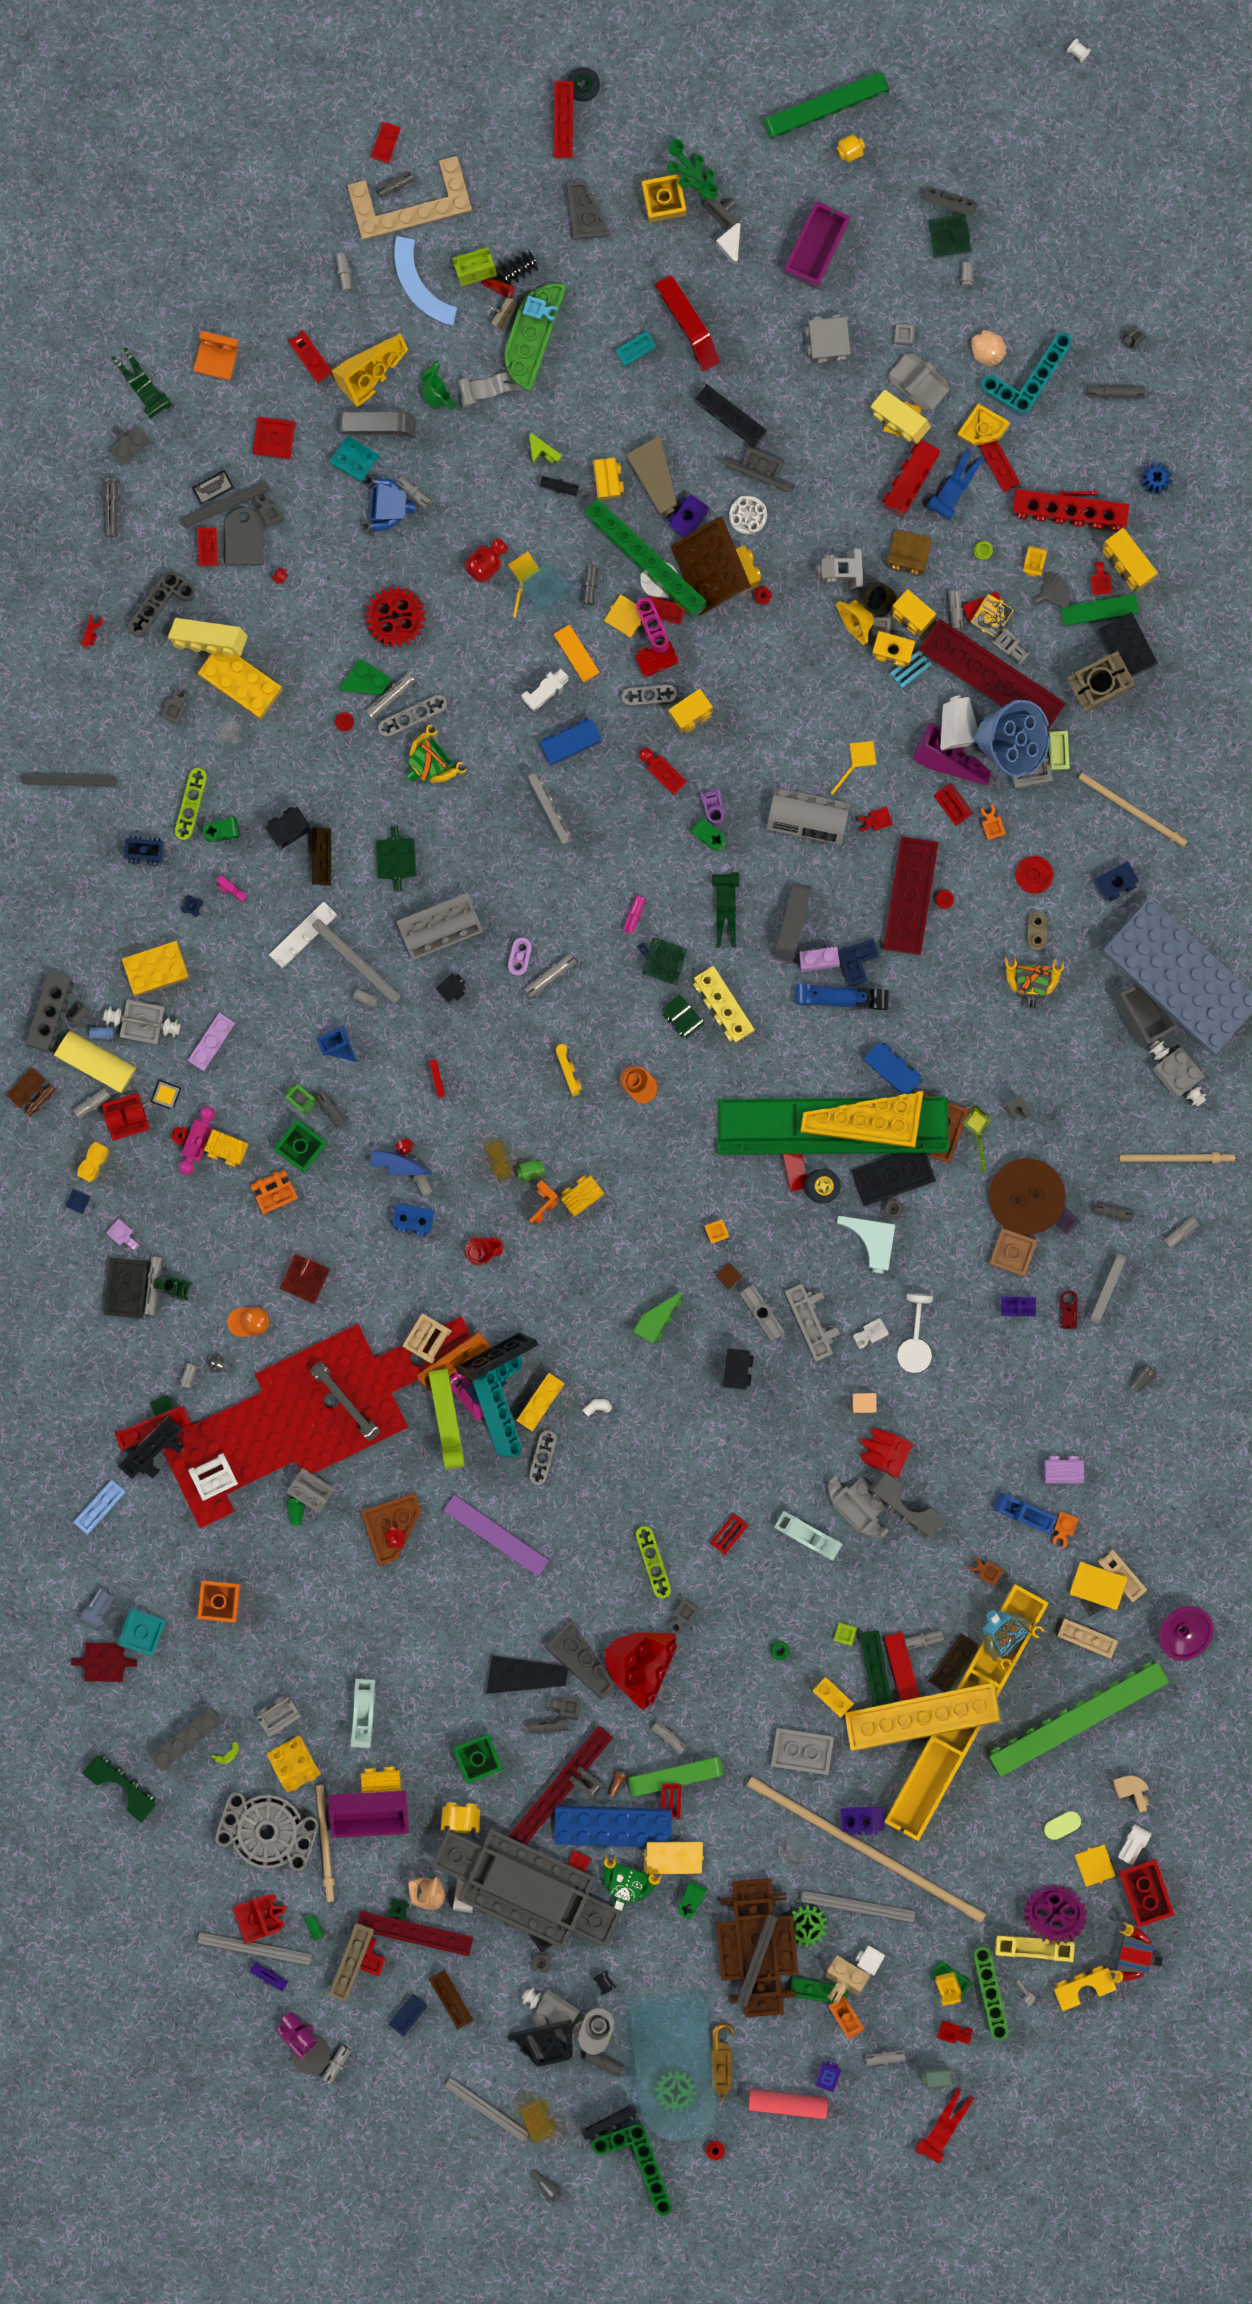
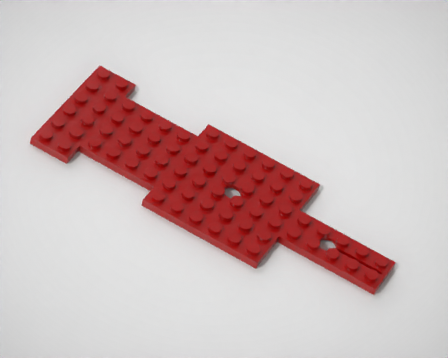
[163,1316,471,1529]

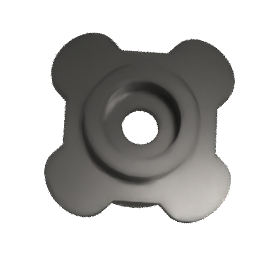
[882,1198,904,1221]
[208,1354,224,1373]
[531,1952,551,1973]

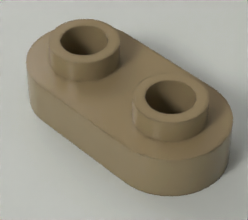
[1028,912,1047,951]

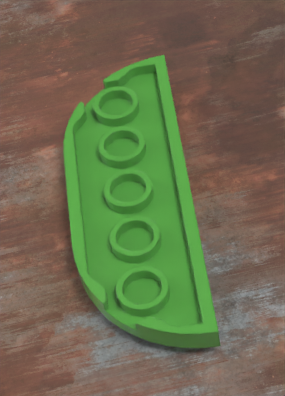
[505,284,567,392]

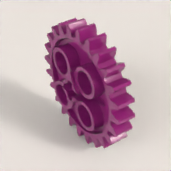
[1024,1884,1087,1945]

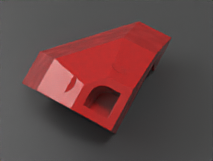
[605,1632,677,1710]

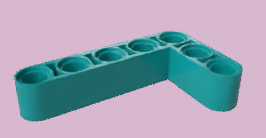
[981,332,1072,416]
[473,1356,522,1458]

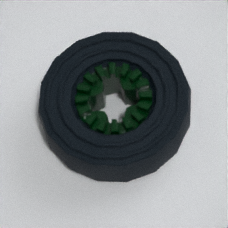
[567,67,600,102]

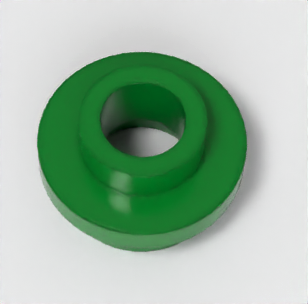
[770,1641,790,1660]

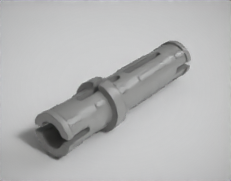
[365,673,416,719]
[524,953,576,998]
[143,1257,163,1315]

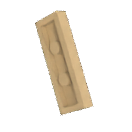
[1057,1618,1118,1659]

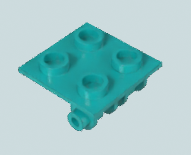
[329,436,380,483]

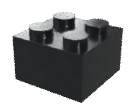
[265,806,312,850]
[723,1348,754,1391]

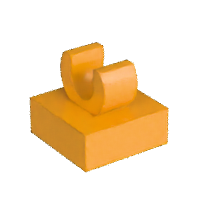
[704,1219,729,1244]

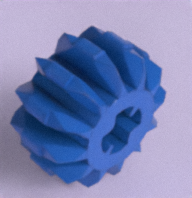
[1141,462,1173,495]

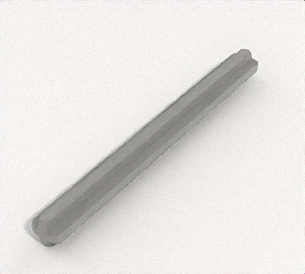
[312,919,401,1003]
[801,1891,915,1922]
[197,1933,312,1965]

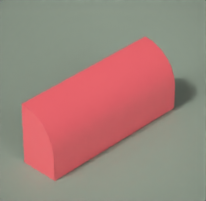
[748,2088,828,2119]

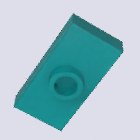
[615,331,657,367]

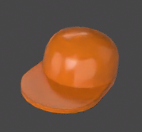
[620,1065,658,1104]
[227,1307,270,1337]

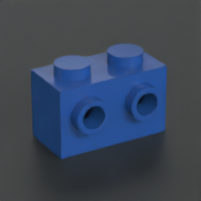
[392,1203,435,1237]

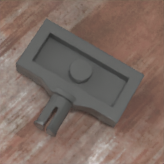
[109,426,151,465]

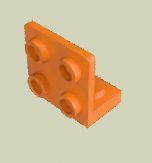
[194,331,239,380]
[529,1180,559,1225]

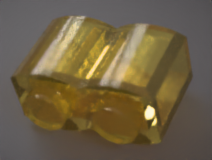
[486,1139,512,1181]

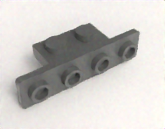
[722,446,795,492]

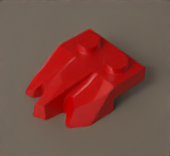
[859,1428,914,1479]
[232,1895,286,1944]

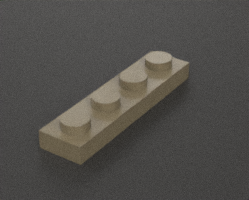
[328,1922,375,2002]

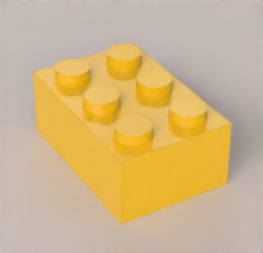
[1102,528,1158,593]
[122,941,190,997]

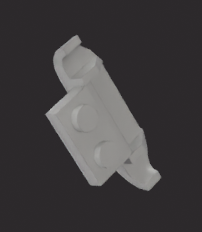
[828,1475,889,1538]

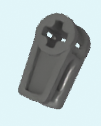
[569,1766,607,1802]

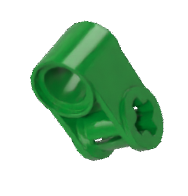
[203,817,241,843]
[689,817,725,851]
[678,1880,708,1918]

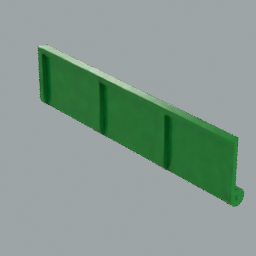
[716,1097,951,1155]

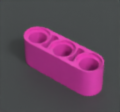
[636,597,669,653]

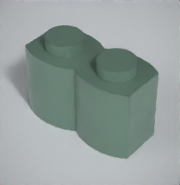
[921,2066,951,2089]

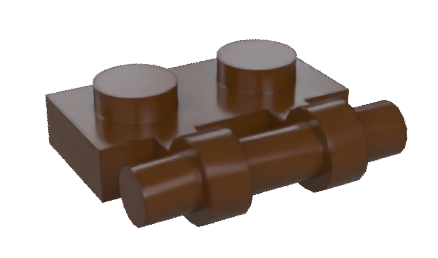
[6,1067,56,1117]

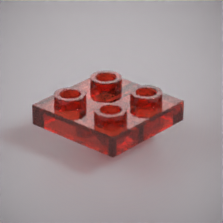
[279,1254,330,1305]

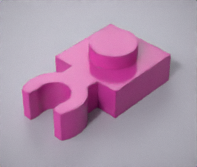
[216,875,247,903]

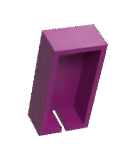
[784,201,851,289]
[329,1791,409,1838]

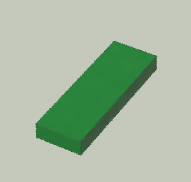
[790,1977,849,2003]

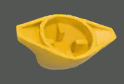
[835,600,874,646]

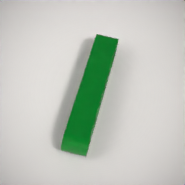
[763,72,890,140]

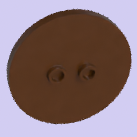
[989,1158,1066,1235]

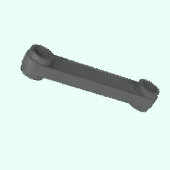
[309,1361,380,1441]

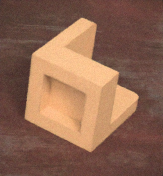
[852,1393,876,1413]

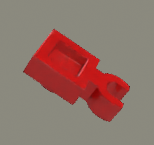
[857,807,893,832]

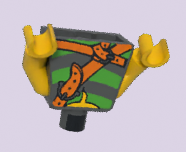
[1005,957,1064,1009]

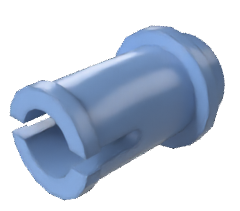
[89,1025,114,1041]

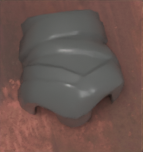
[1122,325,1147,349]

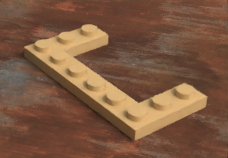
[347,156,472,240]

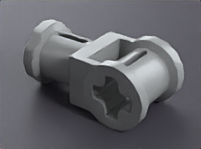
[991,628,1031,665]

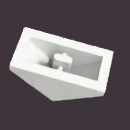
[716,223,740,265]

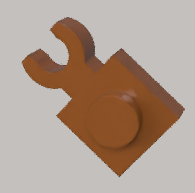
[967,1557,1004,1587]

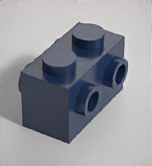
[124,836,165,866]

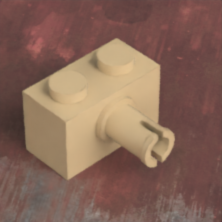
[825,1956,870,2004]

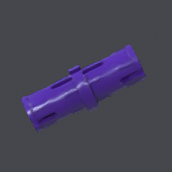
[249,1962,289,1992]

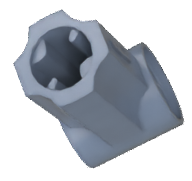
[79,1589,115,1630]

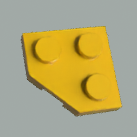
[957,403,1010,446]

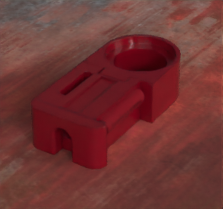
[1059,1290,1078,1329]

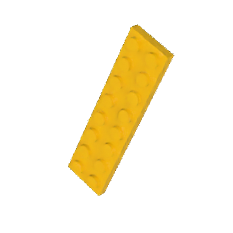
[845,1683,1001,1752]

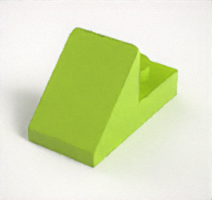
[529,433,562,465]

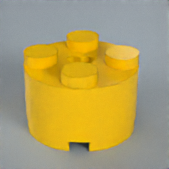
[440,1802,481,1834]

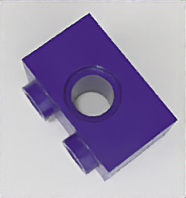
[668,494,709,538]

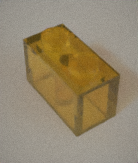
[518,2098,558,2144]

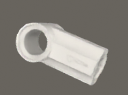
[1118,1824,1152,1866]

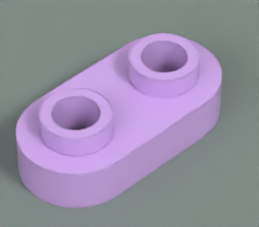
[508,938,532,976]

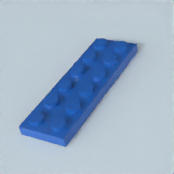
[555,1805,672,1847]

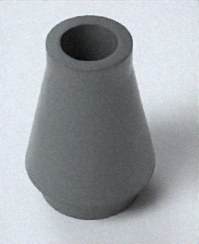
[1130,1364,1157,1393]

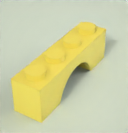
[994,1934,1075,1962]

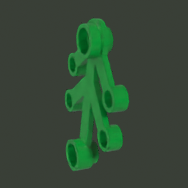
[667,139,718,200]

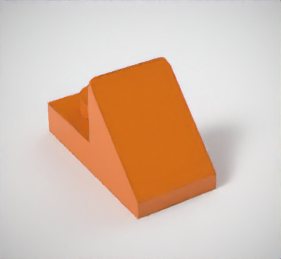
[828,1996,865,2040]

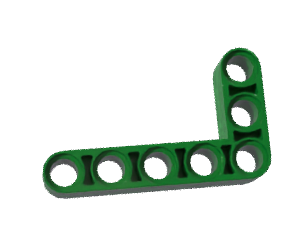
[592,2123,672,2216]

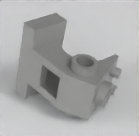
[817,549,864,590]

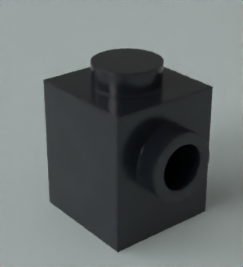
[436,973,466,1004]

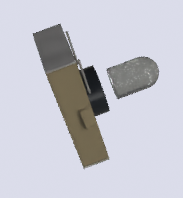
[487,297,518,332]

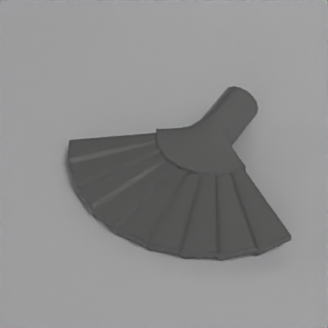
[1033,571,1070,609]

